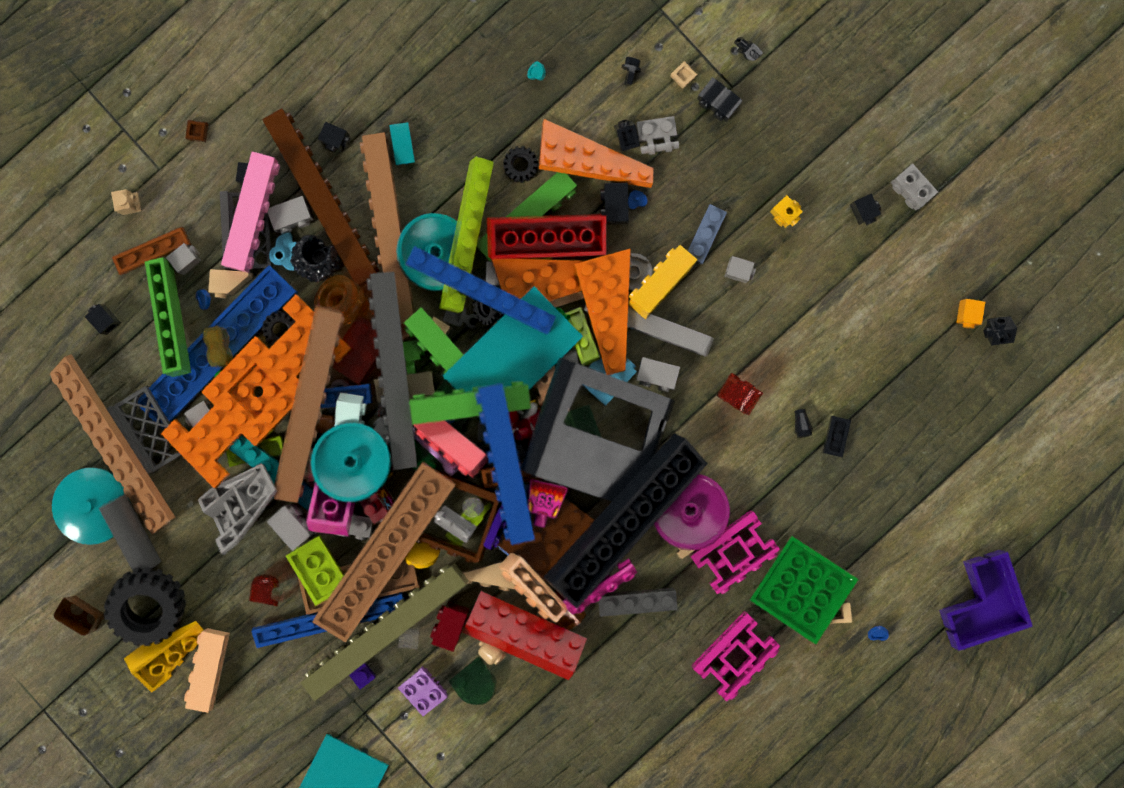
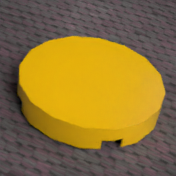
[404,542,440,568]

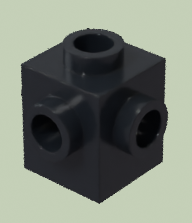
[983,316,1017,346]

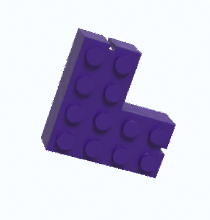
[939,550,1033,651]

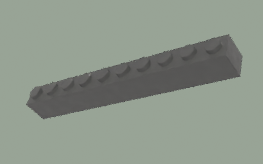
[367,272,417,470]

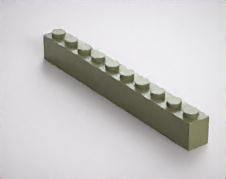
[301,563,469,701]

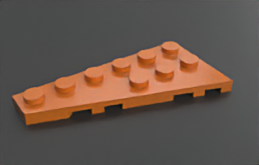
[539,119,653,188]
[575,249,630,375]
[491,259,583,301]

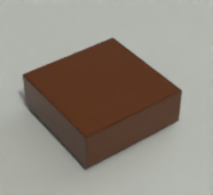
[185,120,208,143]

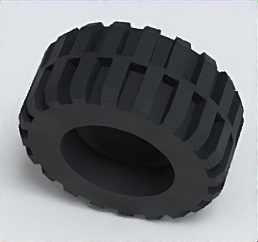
[104,567,186,646]

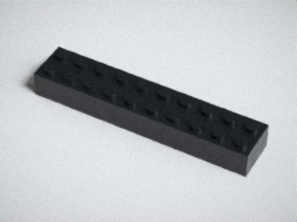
[543,433,708,609]

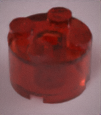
[717,373,763,416]

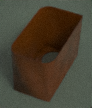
[54,596,104,636]

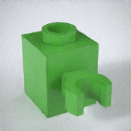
[403,340,425,375]

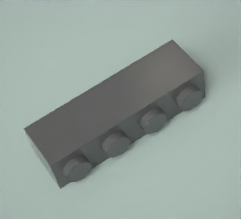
[598,587,678,617]

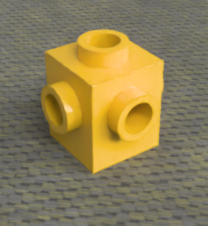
[770,195,803,228]

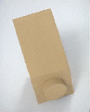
[208,269,253,298]

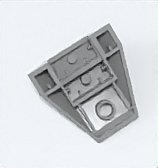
[198,464,277,555]

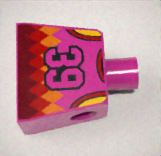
[529,480,567,527]

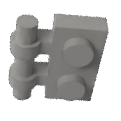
[636,116,679,155]

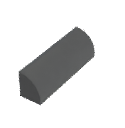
[99,494,161,571]

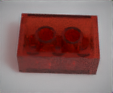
[331,315,379,385]

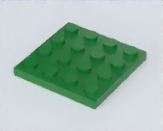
[750,536,859,645]

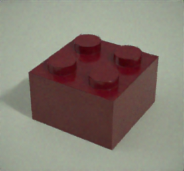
[430,601,469,652]

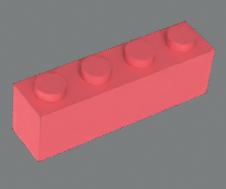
[413,421,488,478]

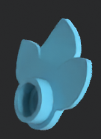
[269,232,296,271]

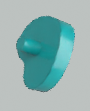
[527,61,546,81]

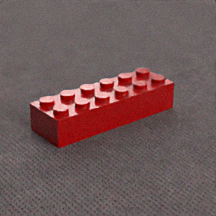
[487,214,606,259]
[462,591,587,680]

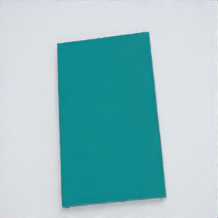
[443,286,583,392]
[299,734,389,788]

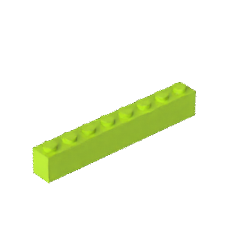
[439,157,494,313]

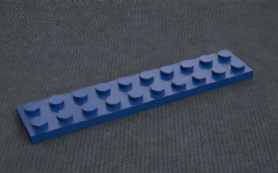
[138,265,298,429]

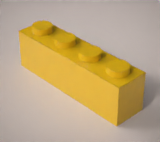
[628,245,698,320]

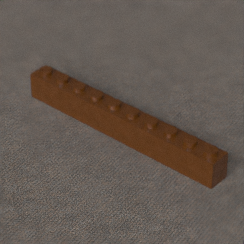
[262,108,380,288]

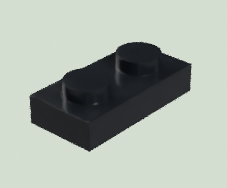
[822,416,851,457]

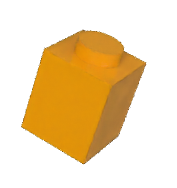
[957,299,985,329]

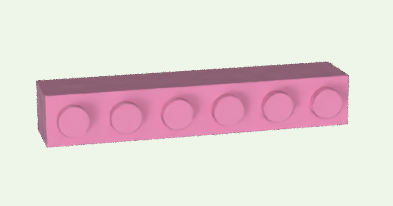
[221,152,280,273]

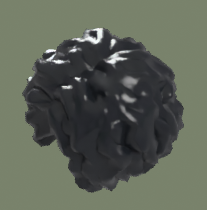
[290,234,340,283]

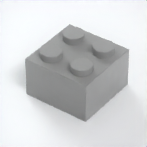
[267,503,318,551]

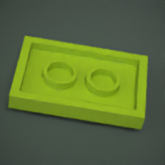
[286,535,344,606]

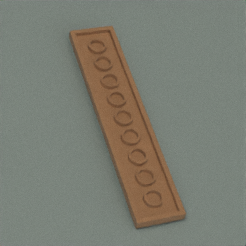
[50,354,175,535]
[313,462,455,642]

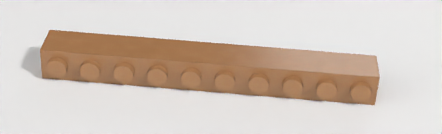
[360,132,415,326]
[273,306,344,503]

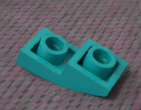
[389,122,415,165]

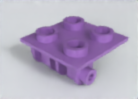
[398,666,448,716]

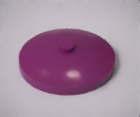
[654,474,730,550]

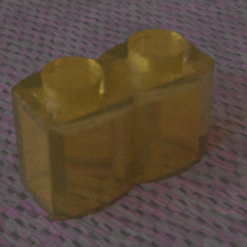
[203,326,233,368]

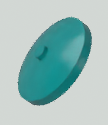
[396,213,457,291]
[311,423,391,502]
[52,468,131,545]

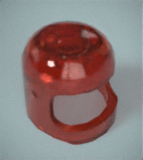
[249,574,279,606]

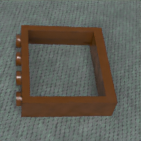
[416,468,502,563]

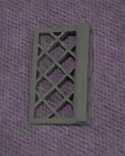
[220,191,271,271]
[107,386,181,475]

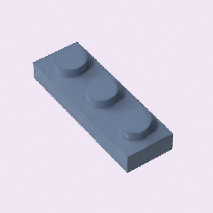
[688,204,727,265]

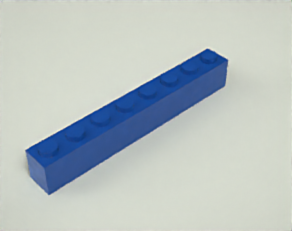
[475,383,535,545]

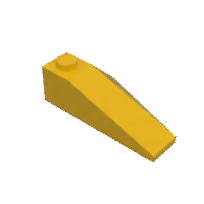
[124,621,204,693]

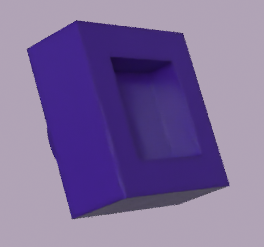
[349,662,376,689]

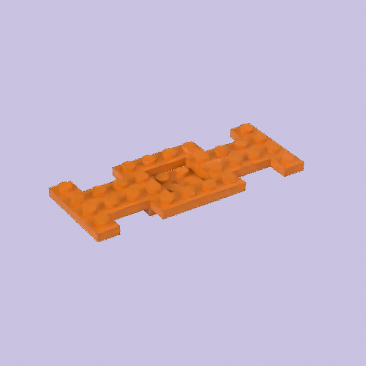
[161,295,352,488]

